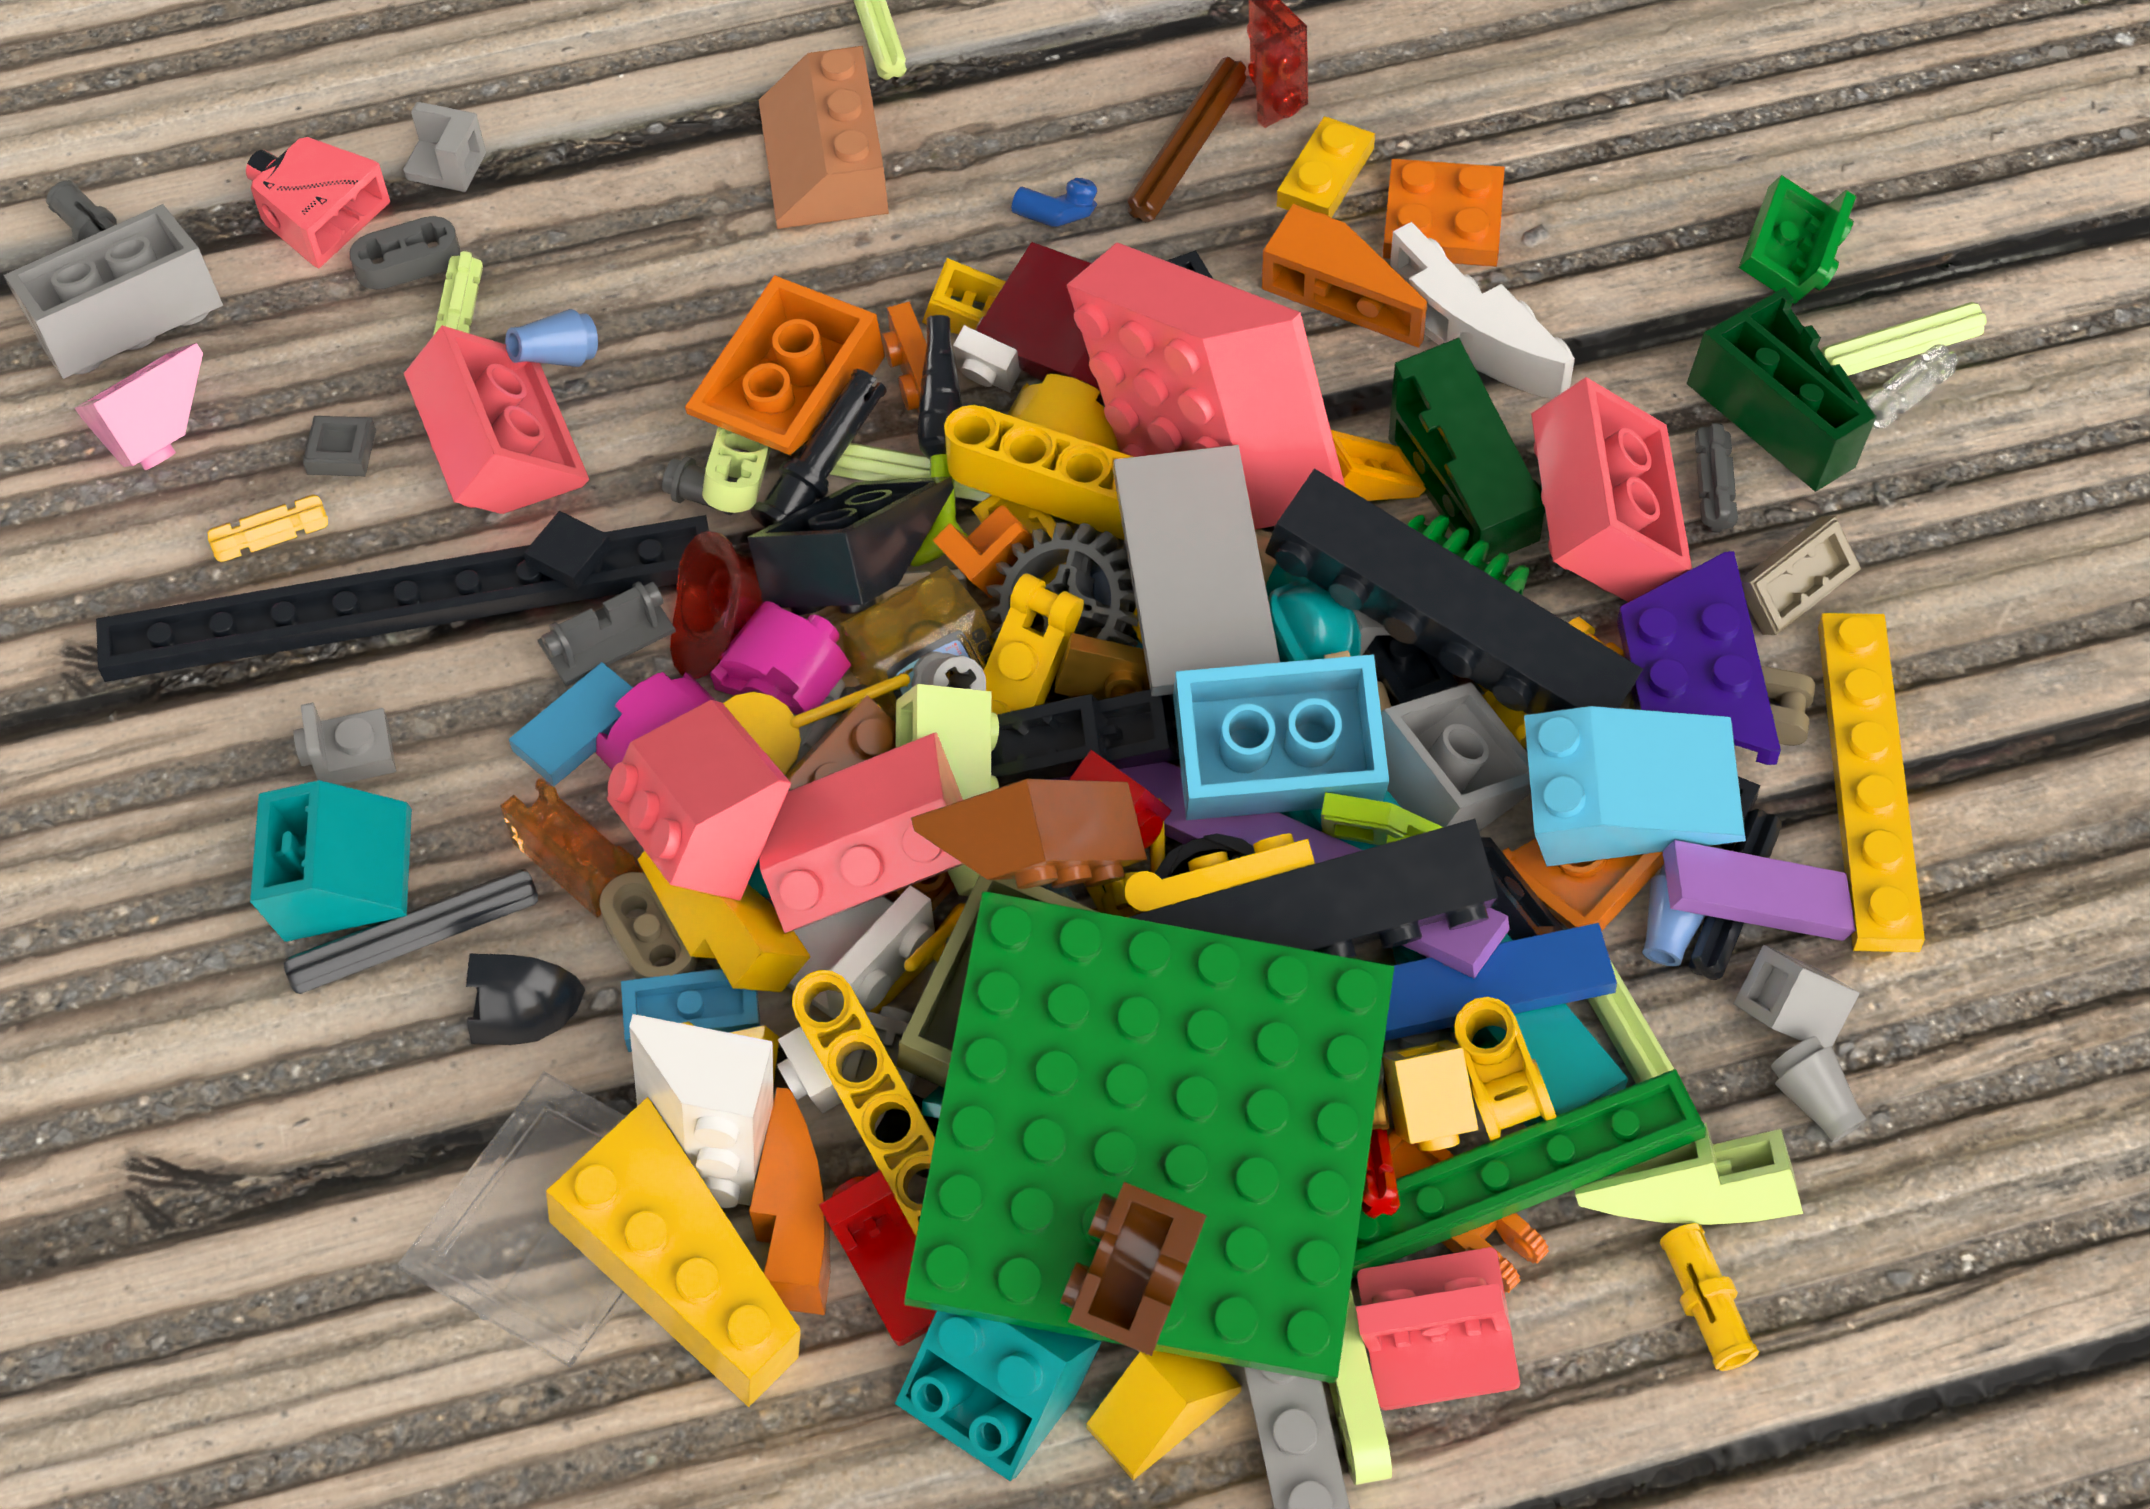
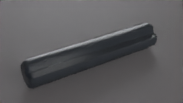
[1689,809,1782,980]

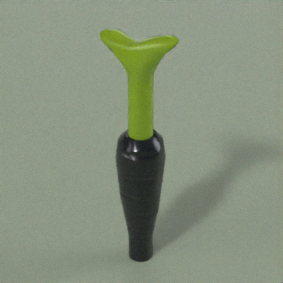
[910,315,968,567]

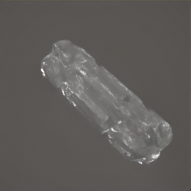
[1865,344,1959,429]

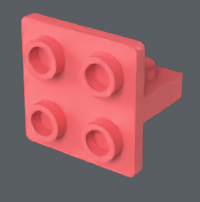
[1356,1247,1520,1411]

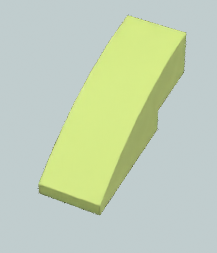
[1575,1123,1803,1225]

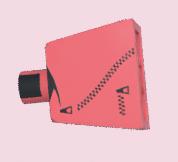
[246,137,390,269]

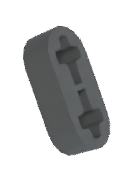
[349,216,460,290]

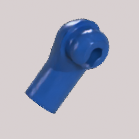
[1011,178,1097,227]

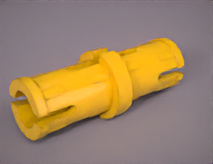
[1659,1223,1759,1371]

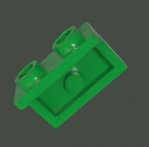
[1738,175,1856,304]

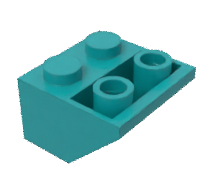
[250,780,412,942]
[895,1311,1102,1481]

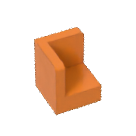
[933,506,1034,598]

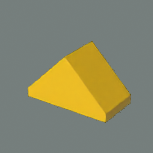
[1086,1350,1242,1481]

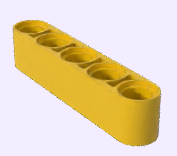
[944,405,1133,540]
[792,970,935,1236]

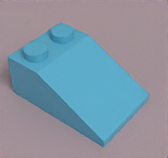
[1524,706,1746,867]

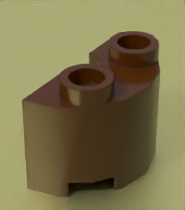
[1060,1182,1207,1356]

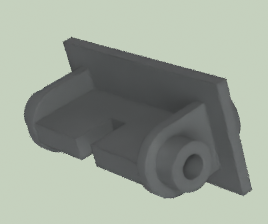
[537,581,676,686]

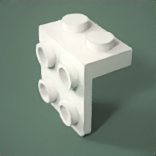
[787,885,935,1019]

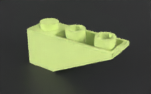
[896,684,999,896]

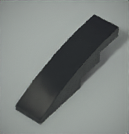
[991,689,1180,783]

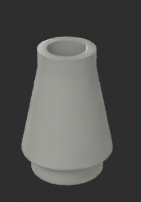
[1771,1036,1867,1142]

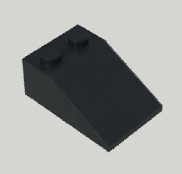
[747,476,954,615]

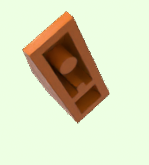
[1262,204,1427,348]

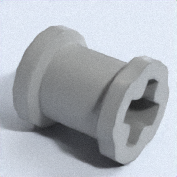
[911,651,986,691]

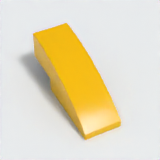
[637,851,811,992]

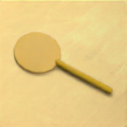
[723,673,911,775]

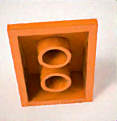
[685,275,885,455]

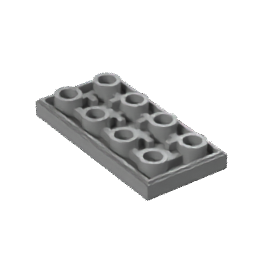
[1113,445,1280,696]

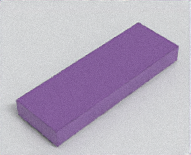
[1663,840,1856,941]

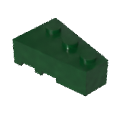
[1686,287,1877,492]
[1388,337,1546,563]

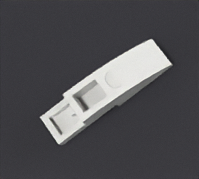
[1390,222,1575,399]

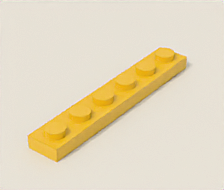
[1818,613,1925,952]

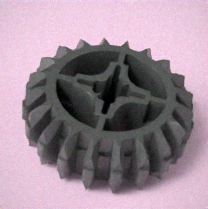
[984,522,1139,691]

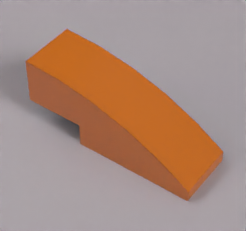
[749,1087,831,1315]

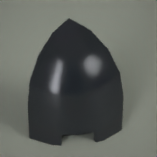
[466,953,585,1045]

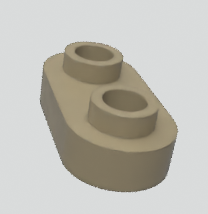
[599,872,697,979]

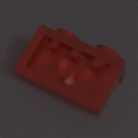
[1247,0,1308,128]

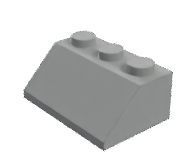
[4,204,223,379]

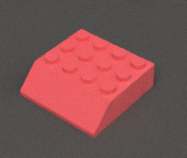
[1067,242,1345,529]

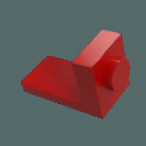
[819,1170,937,1346]

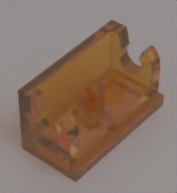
[500,778,644,918]

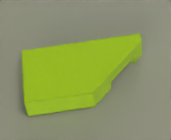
[1321,792,1443,845]

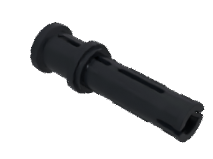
[750,369,887,528]

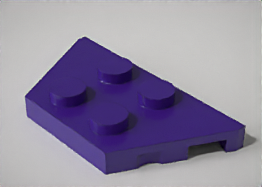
[1617,551,1781,765]

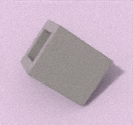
[403,102,486,192]
[1733,945,1860,1048]

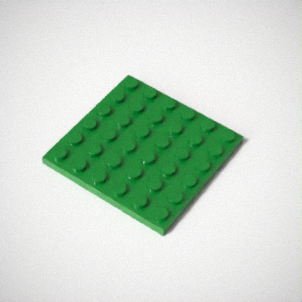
[904,891,1395,1383]

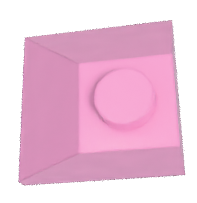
[75,343,203,470]

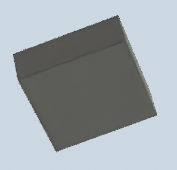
[303,416,376,477]

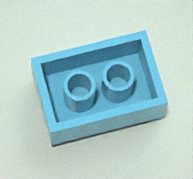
[1173,655,1389,820]

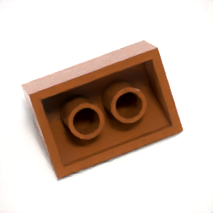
[911,779,1147,889]

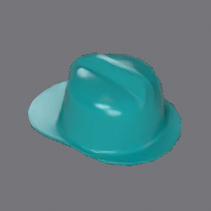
[1266,564,1361,662]

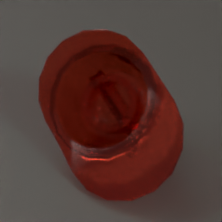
[670,531,763,679]

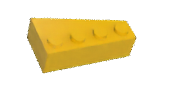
[546,1097,801,1407]

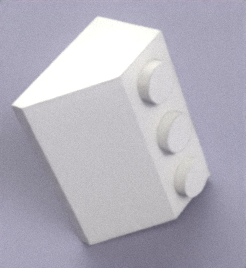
[629,1014,774,1208]

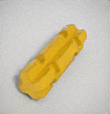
[207,494,328,562]

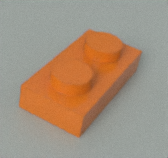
[881,301,927,414]

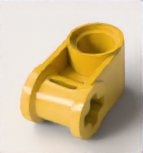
[1454,997,1557,1141]

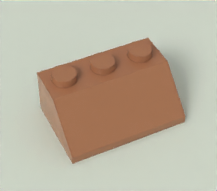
[758,46,889,229]

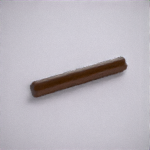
[1127,57,1247,223]

